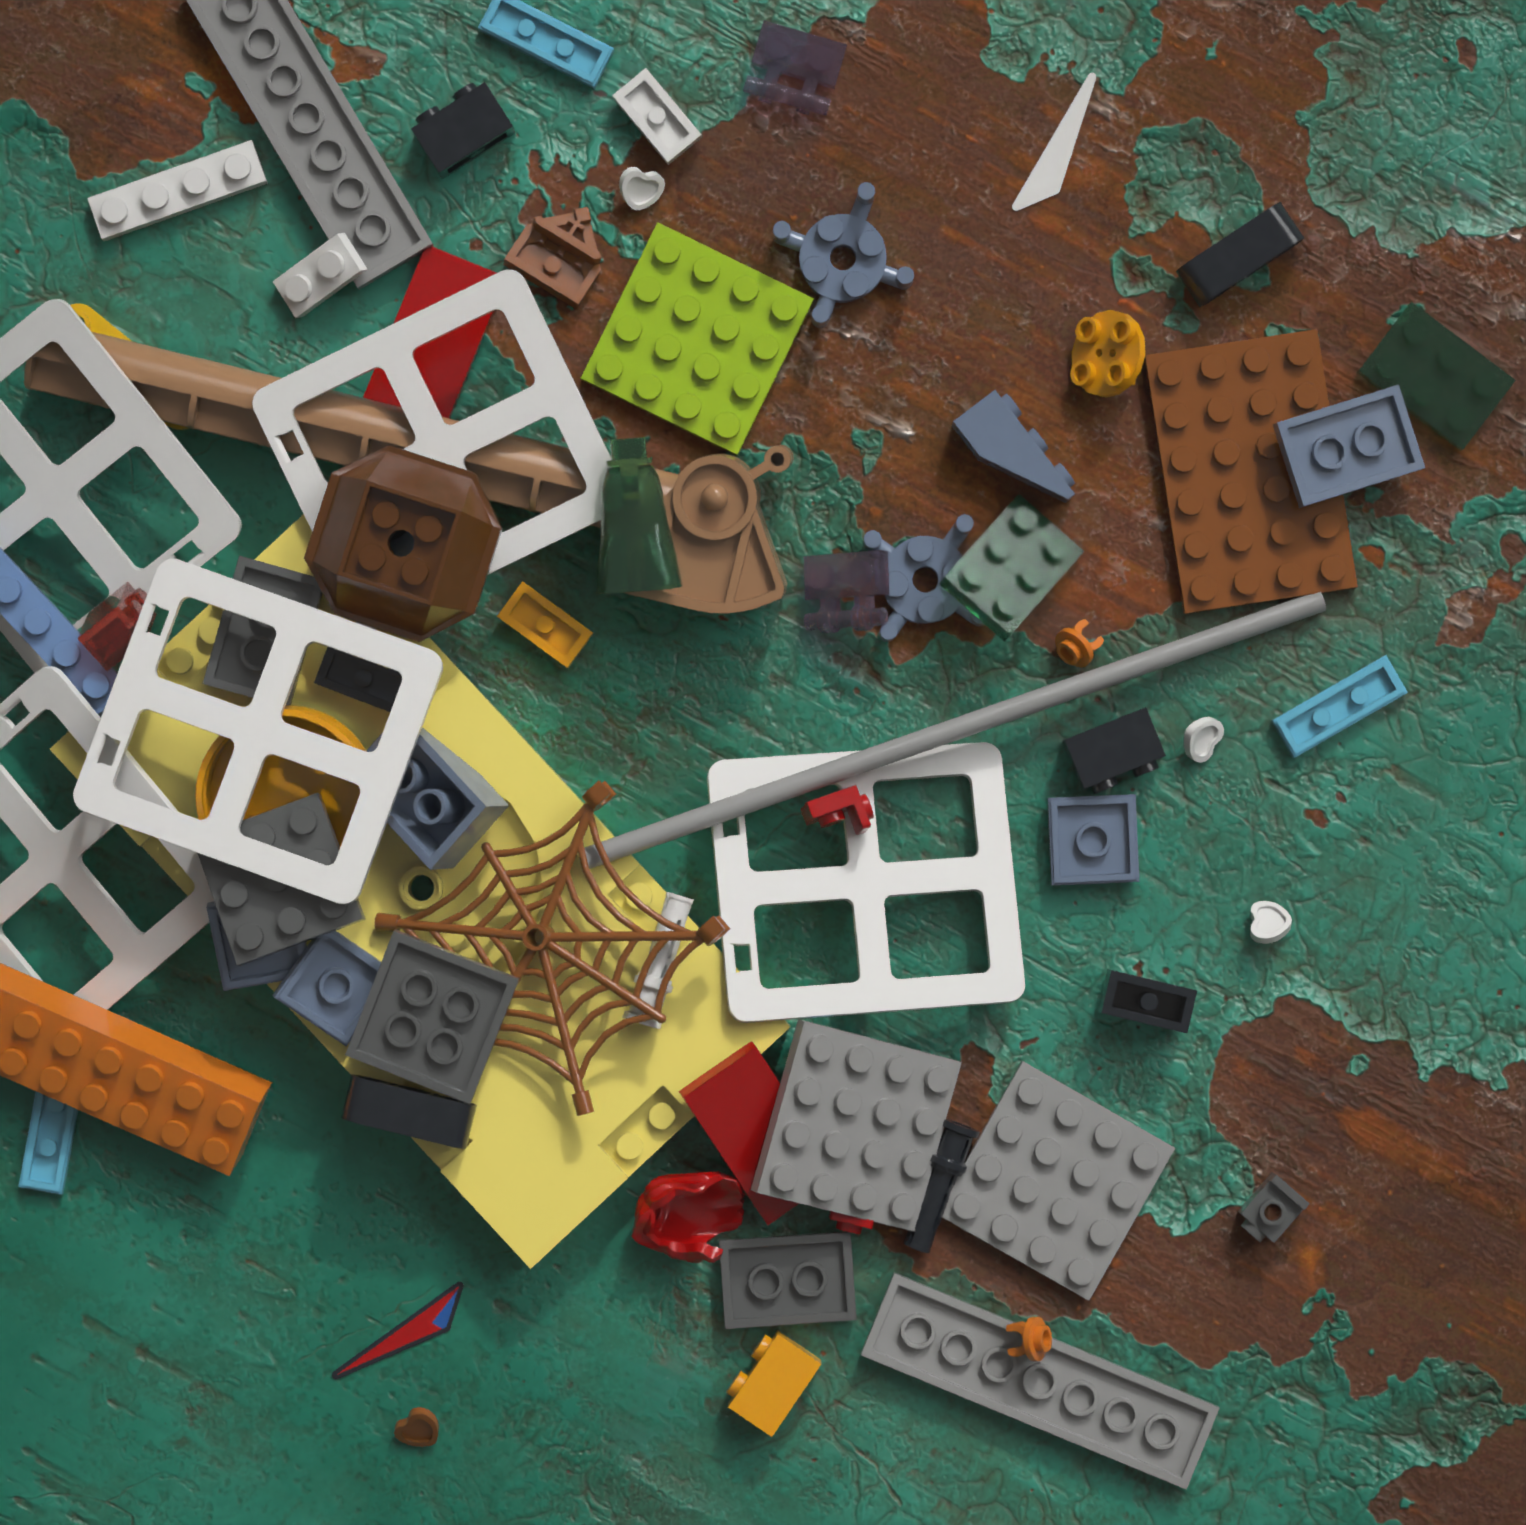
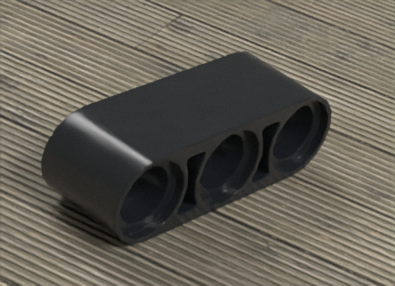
[1176,202,1305,308]
[341,1074,477,1149]

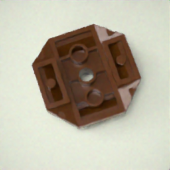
[304,445,503,642]

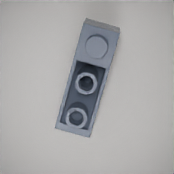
[952,390,1075,503]

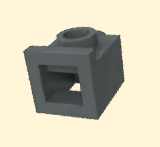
[1237,1172,1310,1243]

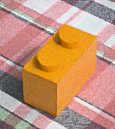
[726,1330,822,1437]

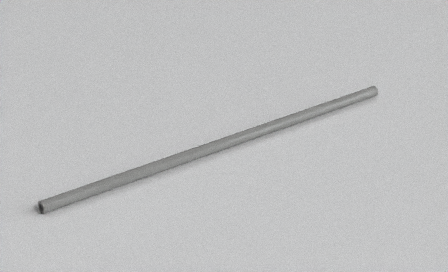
[584,592,1326,869]

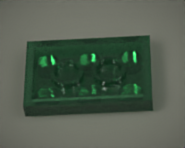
[1357,301,1516,451]
[939,494,1084,642]

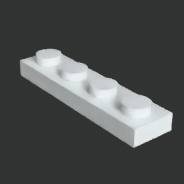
[87,140,268,241]

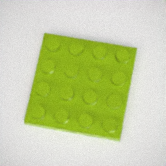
[581,222,814,456]

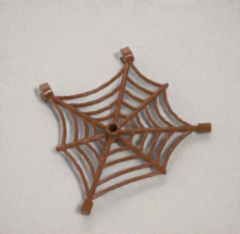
[375,780,731,1116]

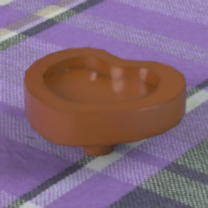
[394,1407,439,1447]

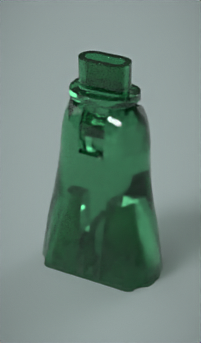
[596,437,683,594]

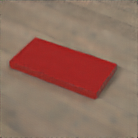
[363,246,497,419]
[678,1041,799,1225]

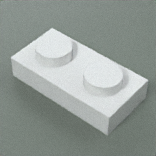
[612,68,702,165]
[273,233,368,318]

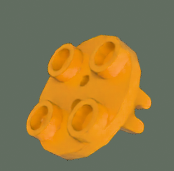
[1070,310,1145,398]

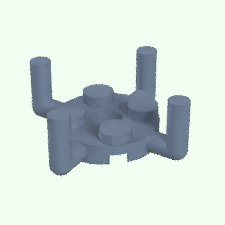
[773,182,914,328]
[863,514,990,642]

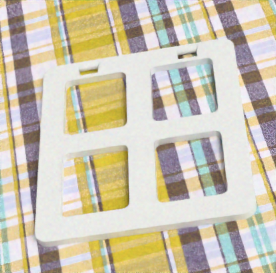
[252,269,628,629]
[0,299,242,673]
[73,559,443,905]
[0,666,214,1010]
[707,742,1025,1023]

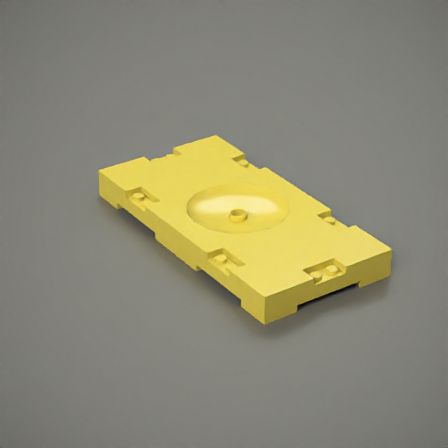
[50,514,791,1269]

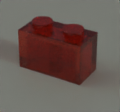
[77,582,157,671]

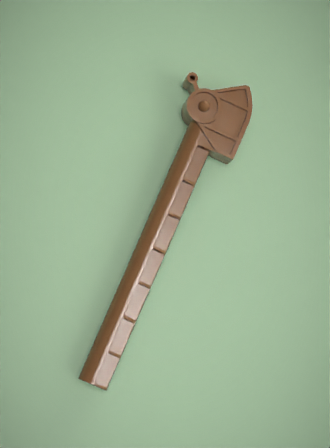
[24,332,794,614]

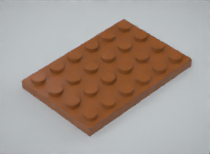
[1144,329,1358,614]

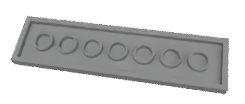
[186,0,434,290]
[860,1272,1220,1490]

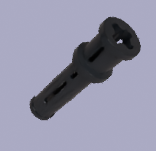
[903,1118,980,1253]

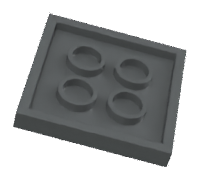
[197,793,366,966]
[345,929,520,1104]

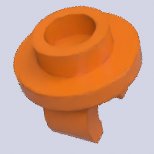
[1055,619,1104,668]
[1006,1317,1052,1361]

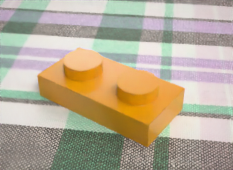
[497,581,594,668]

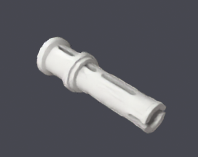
[622,892,694,1029]

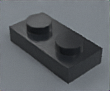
[314,647,402,712]

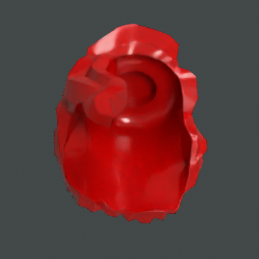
[631,1171,744,1263]

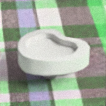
[619,167,665,210]
[1183,717,1224,763]
[1250,901,1292,944]

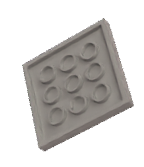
[751,1019,962,1232]
[942,1061,1175,1300]

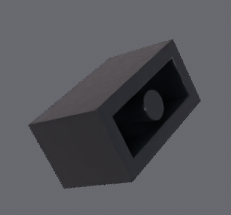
[411,82,515,179]
[1062,707,1166,794]
[1097,969,1197,1033]

